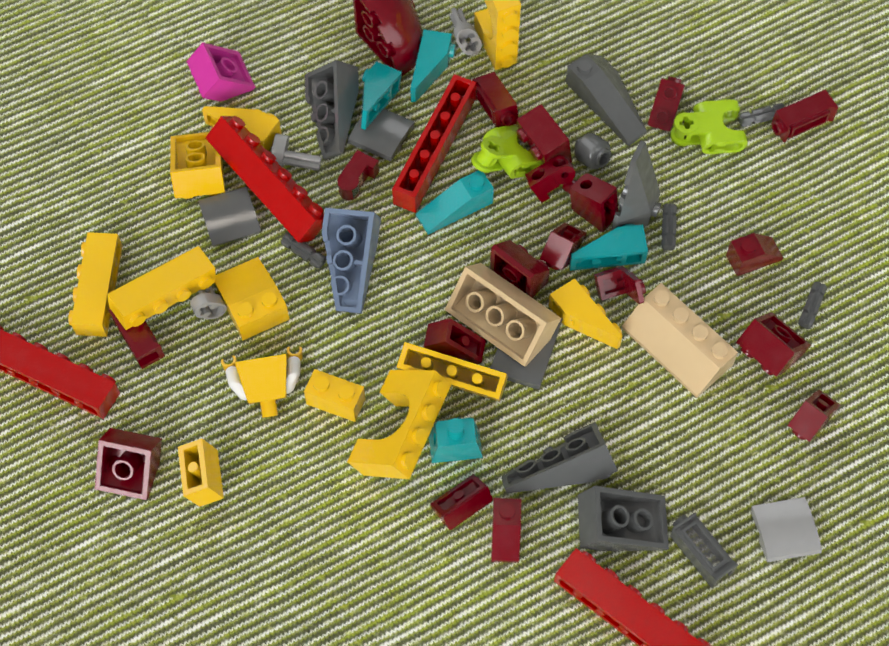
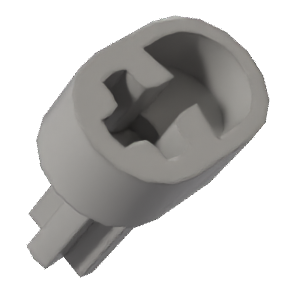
[449,8,482,55]
[271,133,322,171]
[190,286,227,319]

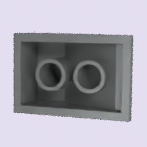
[578,486,669,551]

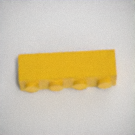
[68,232,123,337]
[107,246,216,330]
[397,342,508,402]

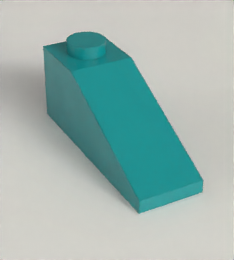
[410,30,456,102]
[361,61,402,130]
[416,170,494,235]
[569,224,648,271]

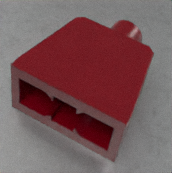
[562,173,618,233]

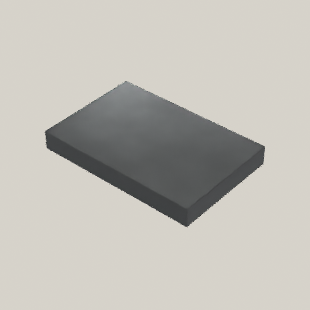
[490,318,562,390]

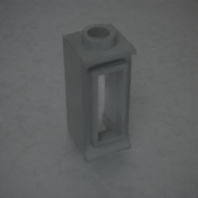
[670,512,738,589]

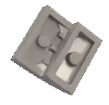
[751,497,822,562]

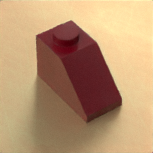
[540,222,587,270]
[726,233,783,276]
[423,318,486,364]
[787,389,841,442]
[491,498,521,563]

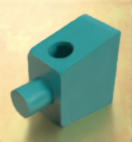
[429,418,483,463]

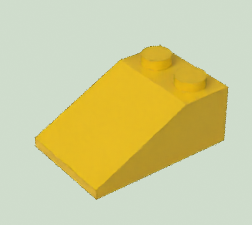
[170,132,225,199]
[214,257,290,341]

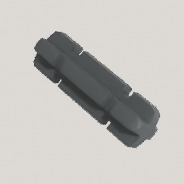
[738,103,785,127]
[661,203,677,251]
[281,233,326,268]
[798,282,827,329]

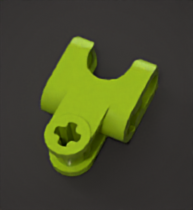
[670,99,748,154]
[471,125,543,179]

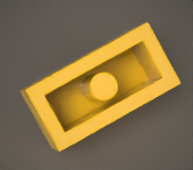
[304,369,365,422]
[178,438,224,507]

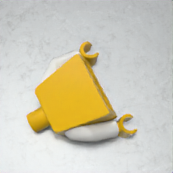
[221,347,303,418]

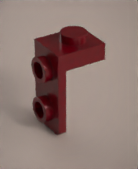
[647,76,686,132]
[594,266,646,304]

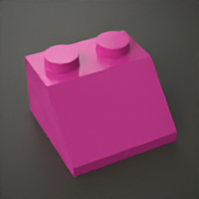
[187,42,255,102]

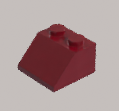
[516,104,572,163]
[490,240,550,298]
[736,312,811,377]
[94,428,162,500]

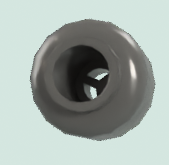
[574,133,611,170]

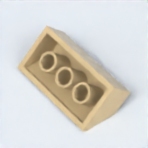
[445,263,561,367]
[622,283,738,398]

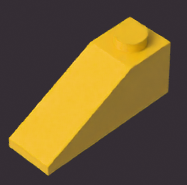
[202,106,282,151]

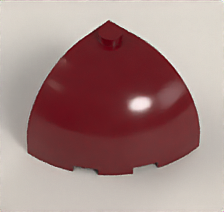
[353,0,423,76]

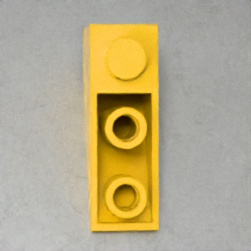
[548,279,622,349]

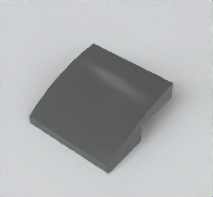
[347,109,415,161]
[198,187,261,247]

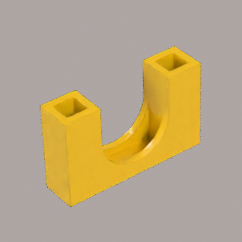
[474,0,521,70]
[347,370,451,479]

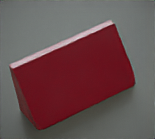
[430,474,493,530]

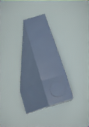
[322,208,381,314]

